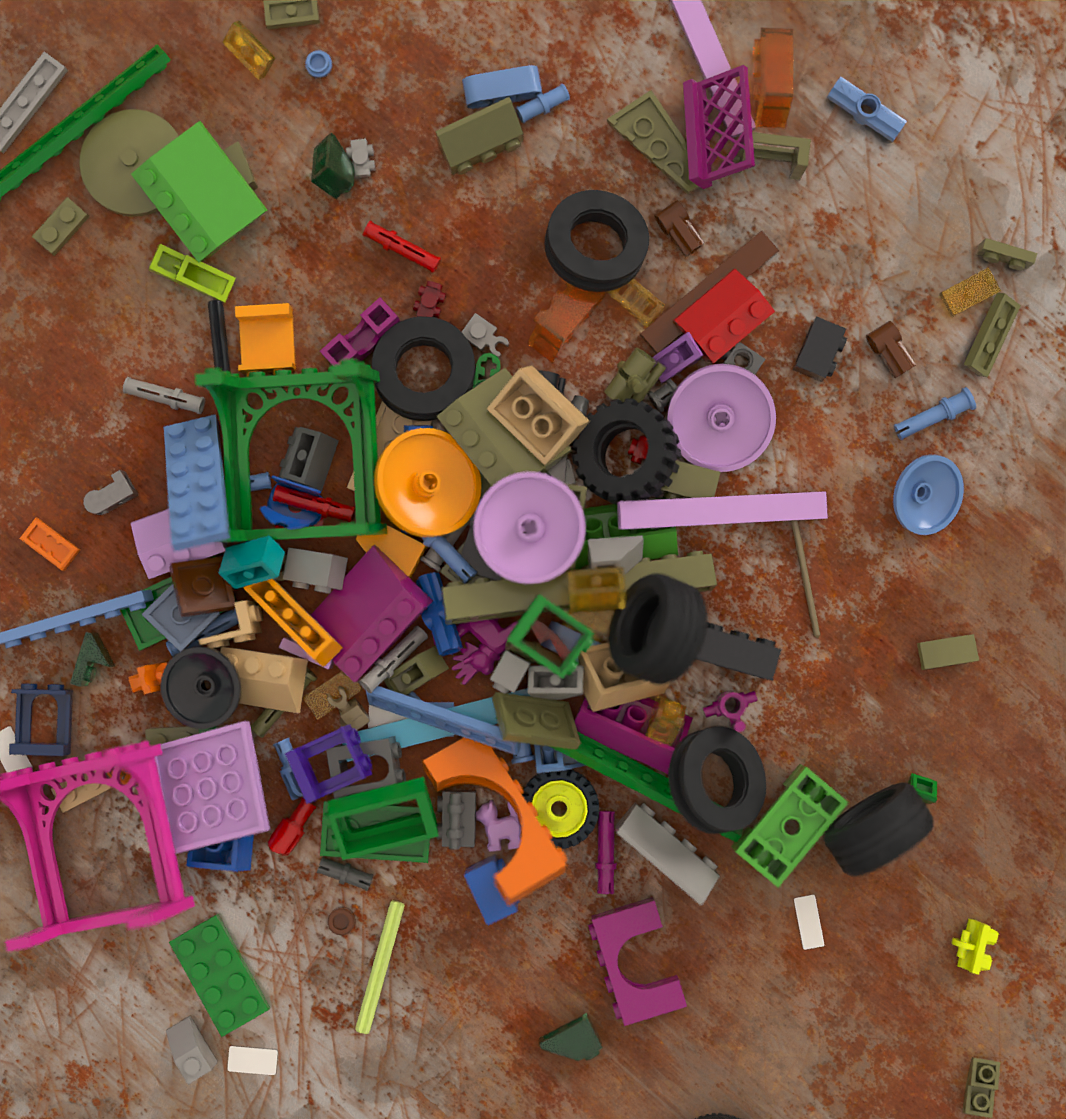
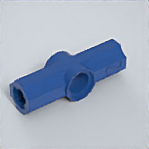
[416,572,463,656]

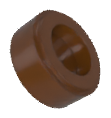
[328,907,356,935]

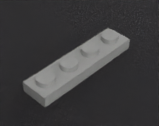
[0,52,68,154]

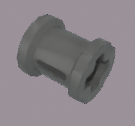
[647,378,677,413]

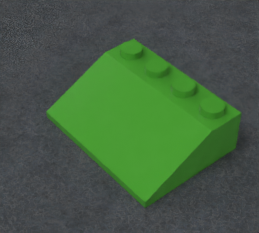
[131,121,267,263]

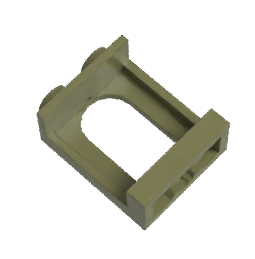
[733,132,811,180]

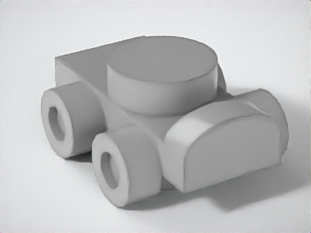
[346,139,376,178]

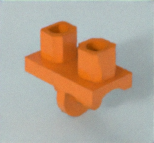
[129,661,168,694]

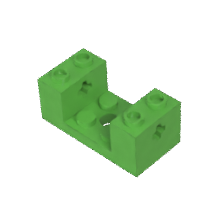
[731,764,849,888]

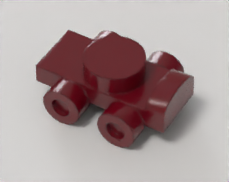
[413,281,446,318]

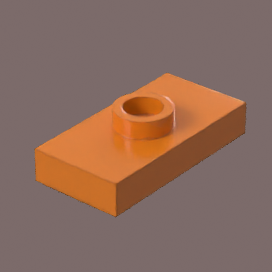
[20,517,80,571]

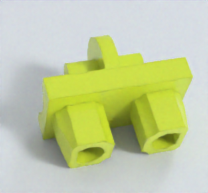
[951,919,998,974]

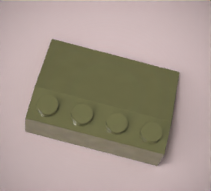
[437,368,572,486]

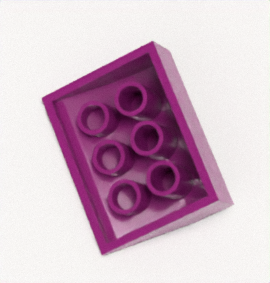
[311,545,433,683]

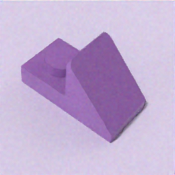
[652,332,703,383]

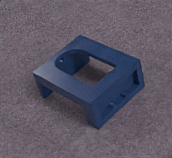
[9,684,73,756]

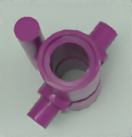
[703,691,758,732]

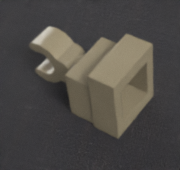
[327,686,370,730]

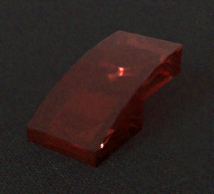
[531,620,569,661]

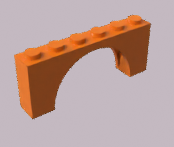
[423,737,567,907]

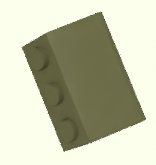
[436,97,524,175]

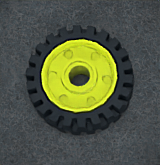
[521,769,599,849]

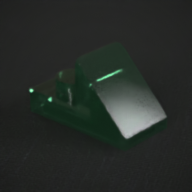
[70,632,115,687]

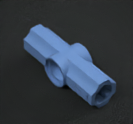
[827,77,907,142]

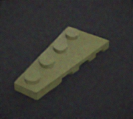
[607,90,699,195]

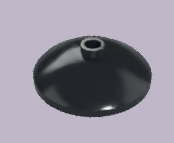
[161,647,241,729]

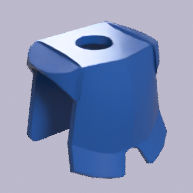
[260,475,322,529]

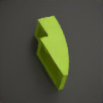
[148,244,236,303]

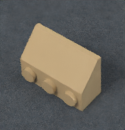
[487,366,590,465]
[578,642,670,712]
[220,647,308,713]

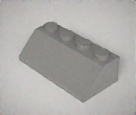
[614,802,720,905]

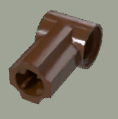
[654,200,704,257]
[866,321,916,378]

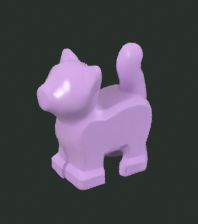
[475,800,521,852]

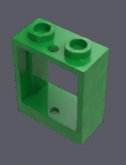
[506,594,594,679]

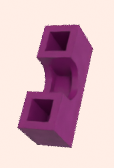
[320,297,401,365]

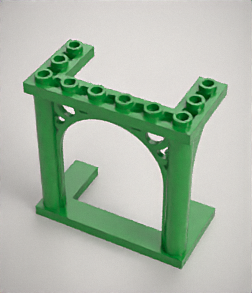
[195,359,387,542]

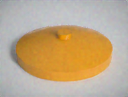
[374,428,481,538]

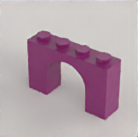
[588,897,687,1026]

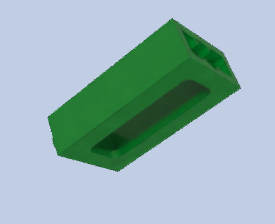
[324,777,439,860]

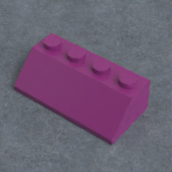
[574,696,693,774]

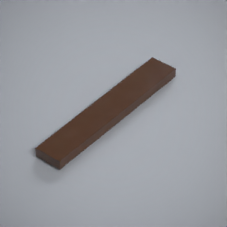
[640,231,779,354]

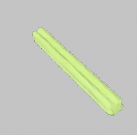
[355,900,404,1034]

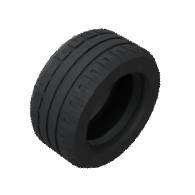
[609,573,708,685]
[824,782,934,877]

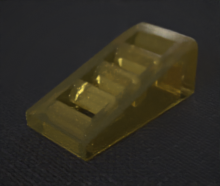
[607,279,665,327]

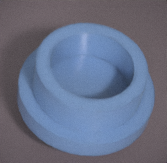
[305,51,332,78]

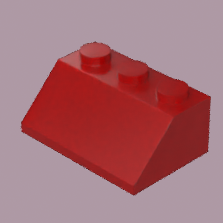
[673,269,775,363]

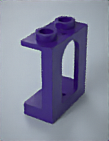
[285,724,372,804]

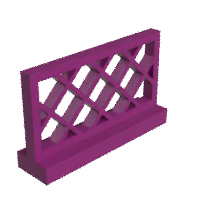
[683,65,755,189]

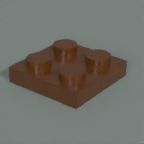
[169,556,235,617]

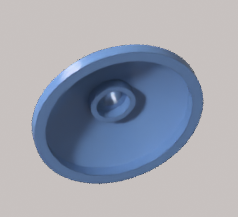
[893,455,964,535]

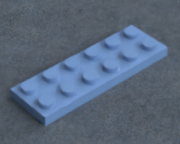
[164,414,230,552]

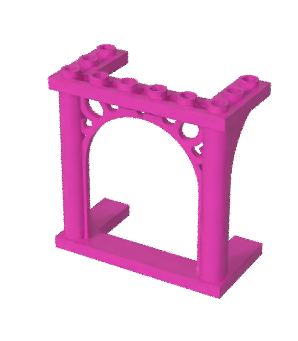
[0,741,195,952]

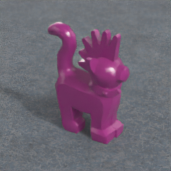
[433,618,530,685]

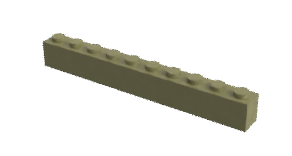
[441,551,717,625]

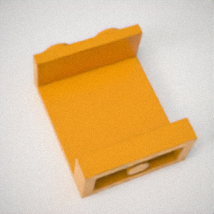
[235,303,296,377]

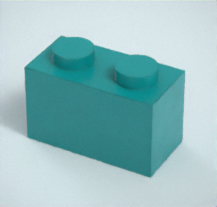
[219,536,285,589]

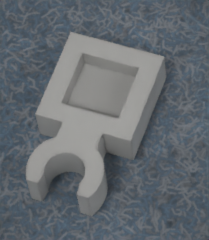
[462,313,510,358]

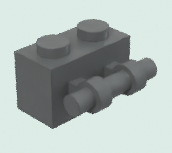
[278,427,339,491]
[437,790,476,849]

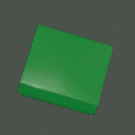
[908,773,937,804]

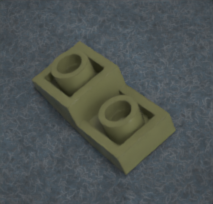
[917,634,979,670]
[963,1057,1000,1118]

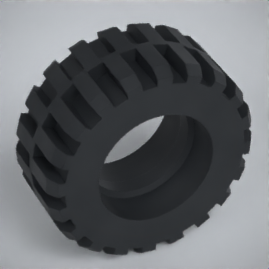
[572,398,681,505]

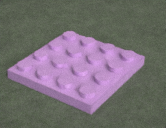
[155,721,270,854]

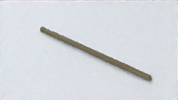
[788,492,820,638]

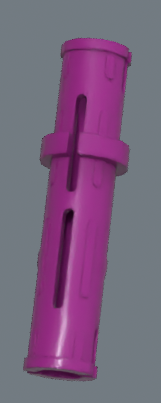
[595,811,617,894]

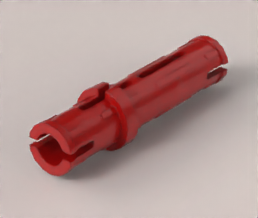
[363,220,441,273]
[273,485,355,523]

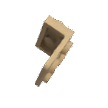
[199,600,263,649]

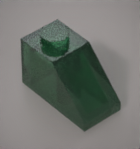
[311,133,354,199]
[539,1013,603,1061]

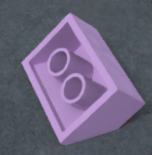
[131,509,227,579]

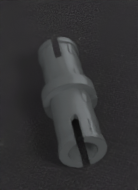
[317,857,374,891]

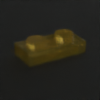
[222,21,276,80]
[939,267,1001,317]
[303,671,363,720]

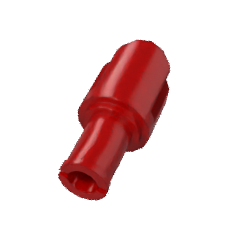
[268,798,317,856]

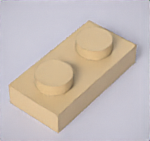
[51,770,113,813]

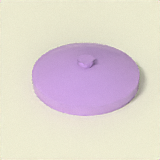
[667,364,776,472]
[474,472,586,584]

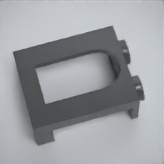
[326,736,406,799]

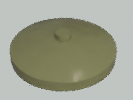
[79,109,179,217]

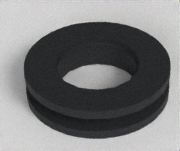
[544,190,649,292]
[372,316,475,421]
[668,726,766,834]

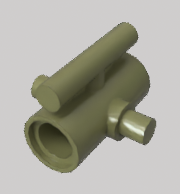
[604,347,666,403]

